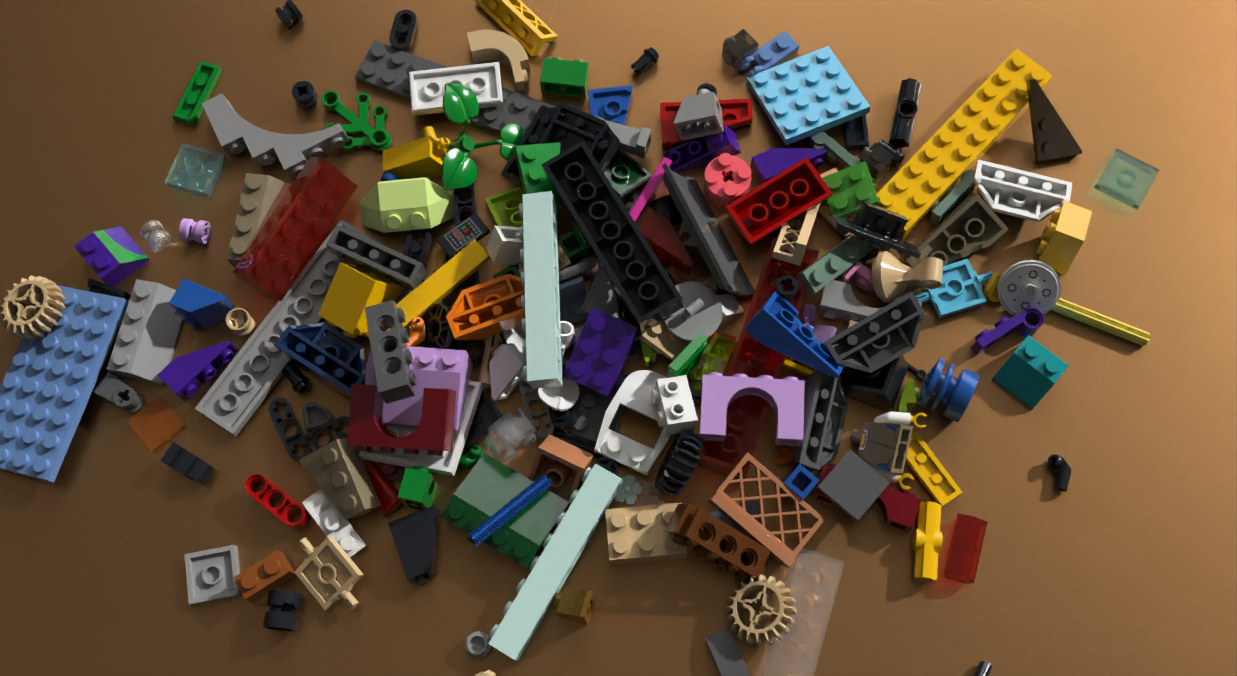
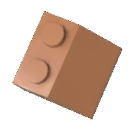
[528,434,594,508]

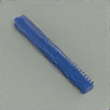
[467,475,552,546]

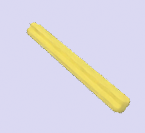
[1051,298,1151,346]

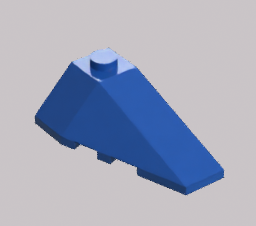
[745,291,844,378]

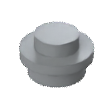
[465,631,491,658]

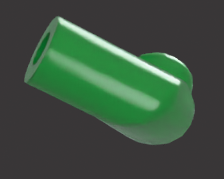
[458,445,483,468]

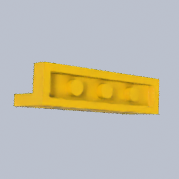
[474,0,558,56]

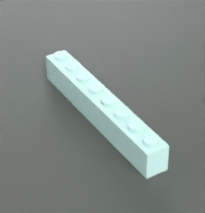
[519,191,562,389]
[488,464,623,661]

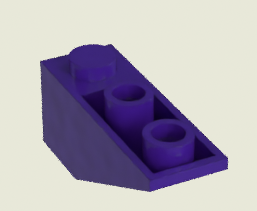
[664,124,741,173]
[750,148,827,185]
[157,340,238,401]

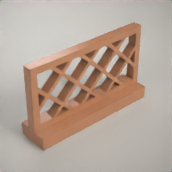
[706,453,825,567]

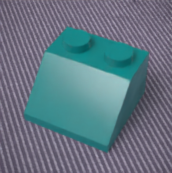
[992,335,1069,410]

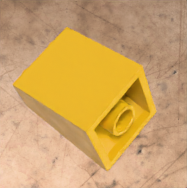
[318,262,404,338]

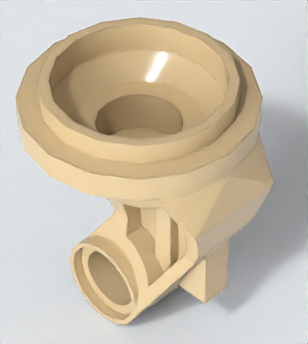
[872,250,943,303]

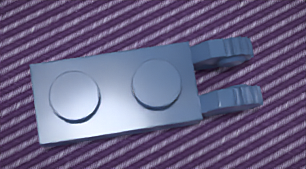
[738,31,799,78]

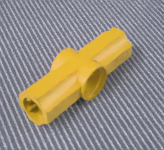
[912,501,943,582]

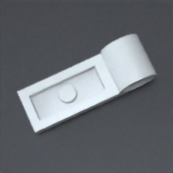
[302,488,367,558]

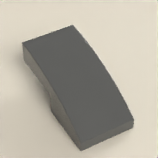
[705,628,750,676]

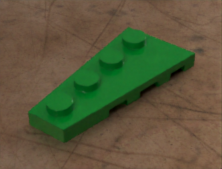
[514,142,560,231]

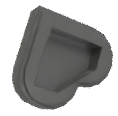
[303,402,334,433]

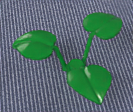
[442,83,526,191]

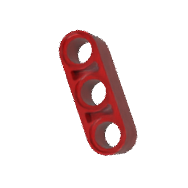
[244,474,310,531]

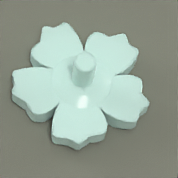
[614,474,642,505]

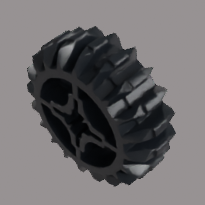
[655,430,704,497]

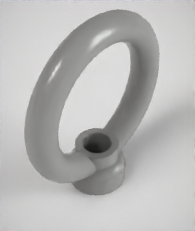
[559,256,599,285]

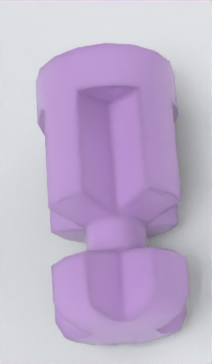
[800,304,817,328]

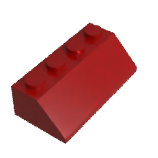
[726,157,833,245]

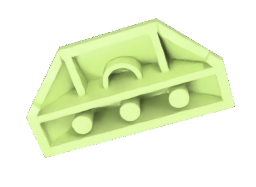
[359,177,455,233]

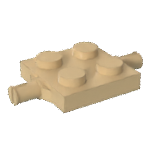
[294,537,364,610]

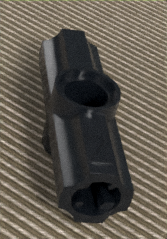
[889,78,921,149]

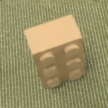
[605,502,687,566]

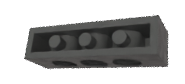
[326,224,427,291]
[365,300,417,404]

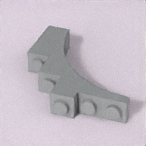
[202,93,349,179]

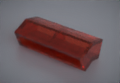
[944,513,987,584]

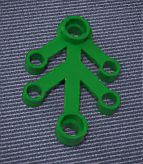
[321,90,392,152]

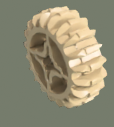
[0,276,66,340]
[726,574,797,646]

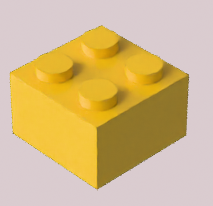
[1036,201,1092,275]

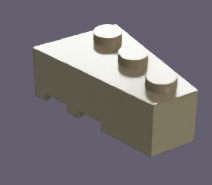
[298,438,381,519]

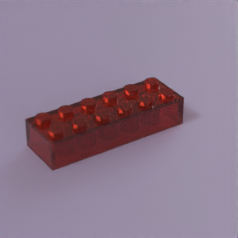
[233,157,357,301]

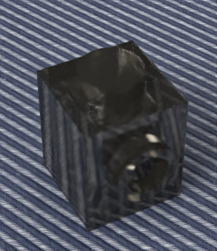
[722,29,758,70]
[858,142,894,182]

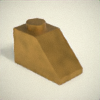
[553,587,594,624]

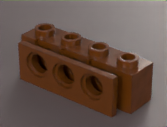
[664,504,772,583]

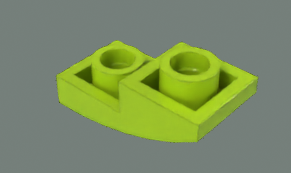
[895,379,919,426]

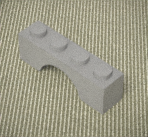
[818,280,922,323]

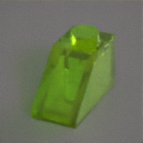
[695,333,738,381]

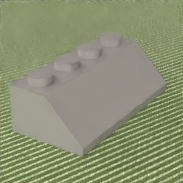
[107,279,183,386]

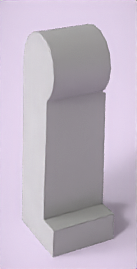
[595,116,651,158]

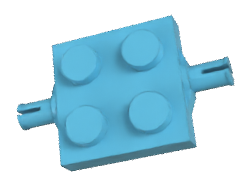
[914,259,993,319]

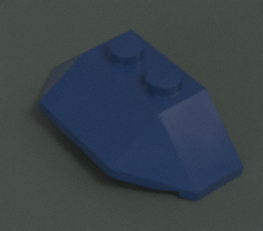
[274,322,366,396]

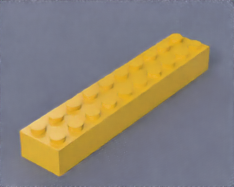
[877,48,1053,240]

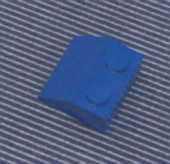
[169,278,235,329]

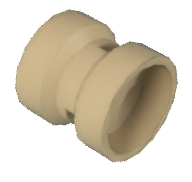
[226,308,256,338]

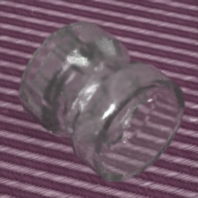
[139,220,173,253]

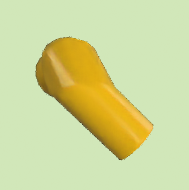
[422,126,450,149]

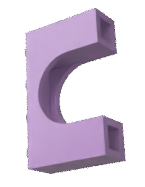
[699,372,805,446]

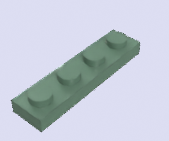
[798,234,878,295]

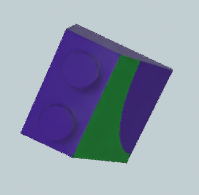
[74,227,150,287]

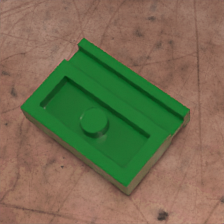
[667,333,708,378]

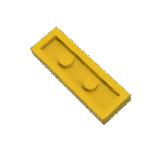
[906,431,963,507]

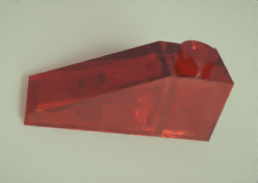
[636,207,694,276]

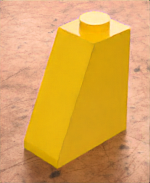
[382,136,449,179]

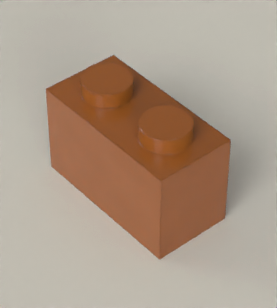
[233,550,297,604]

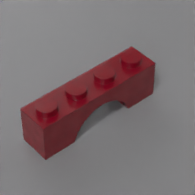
[812,464,922,533]

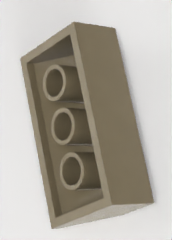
[227,173,299,274]

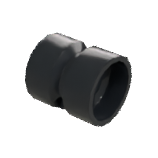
[263,590,303,632]

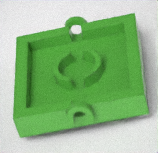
[822,161,880,219]

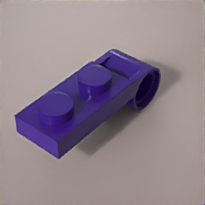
[971,308,1044,355]

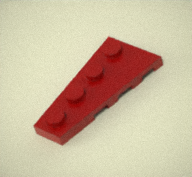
[660,98,753,148]

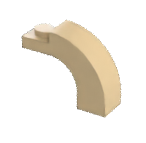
[467,30,530,93]

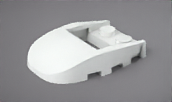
[594,370,675,476]

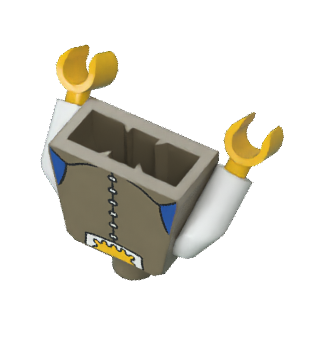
[850,411,927,490]

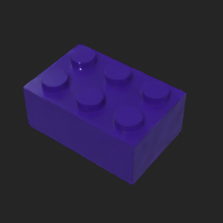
[562,308,639,396]

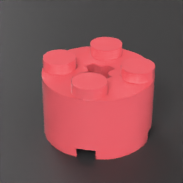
[703,153,751,209]

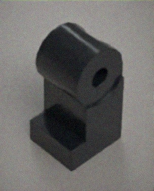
[160,442,215,485]

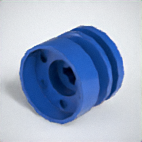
[918,358,980,422]

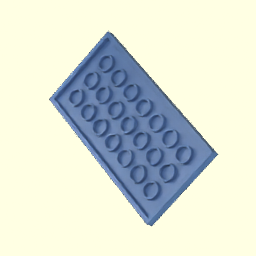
[0,285,129,483]

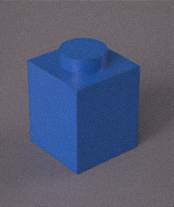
[781,464,819,500]

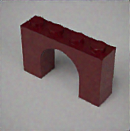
[347,384,456,456]

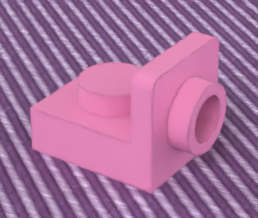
[841,261,875,293]

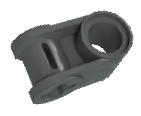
[94,372,144,413]

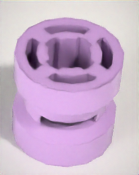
[179,218,211,244]

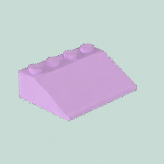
[365,346,473,431]

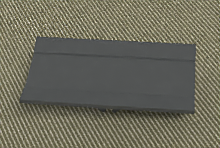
[662,163,757,298]

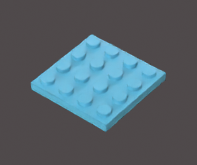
[747,46,870,145]

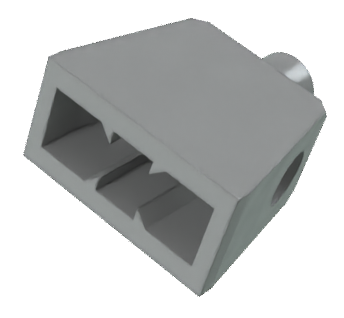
[674,89,724,141]

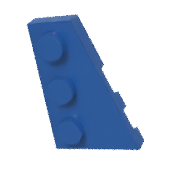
[588,85,633,152]

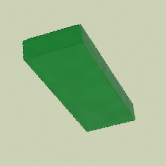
[172,61,223,127]

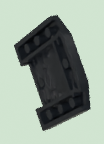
[501,104,621,208]

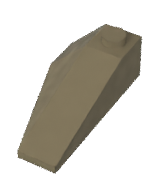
[904,193,1009,268]

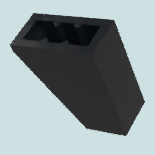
[388,505,441,585]

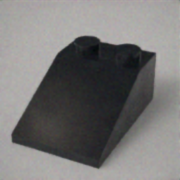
[840,355,908,409]

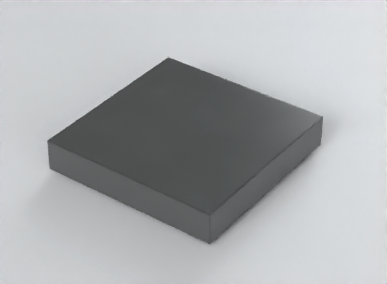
[817,450,890,522]

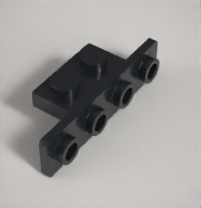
[830,201,921,258]

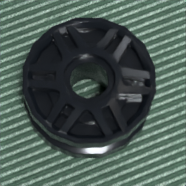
[422,304,466,350]

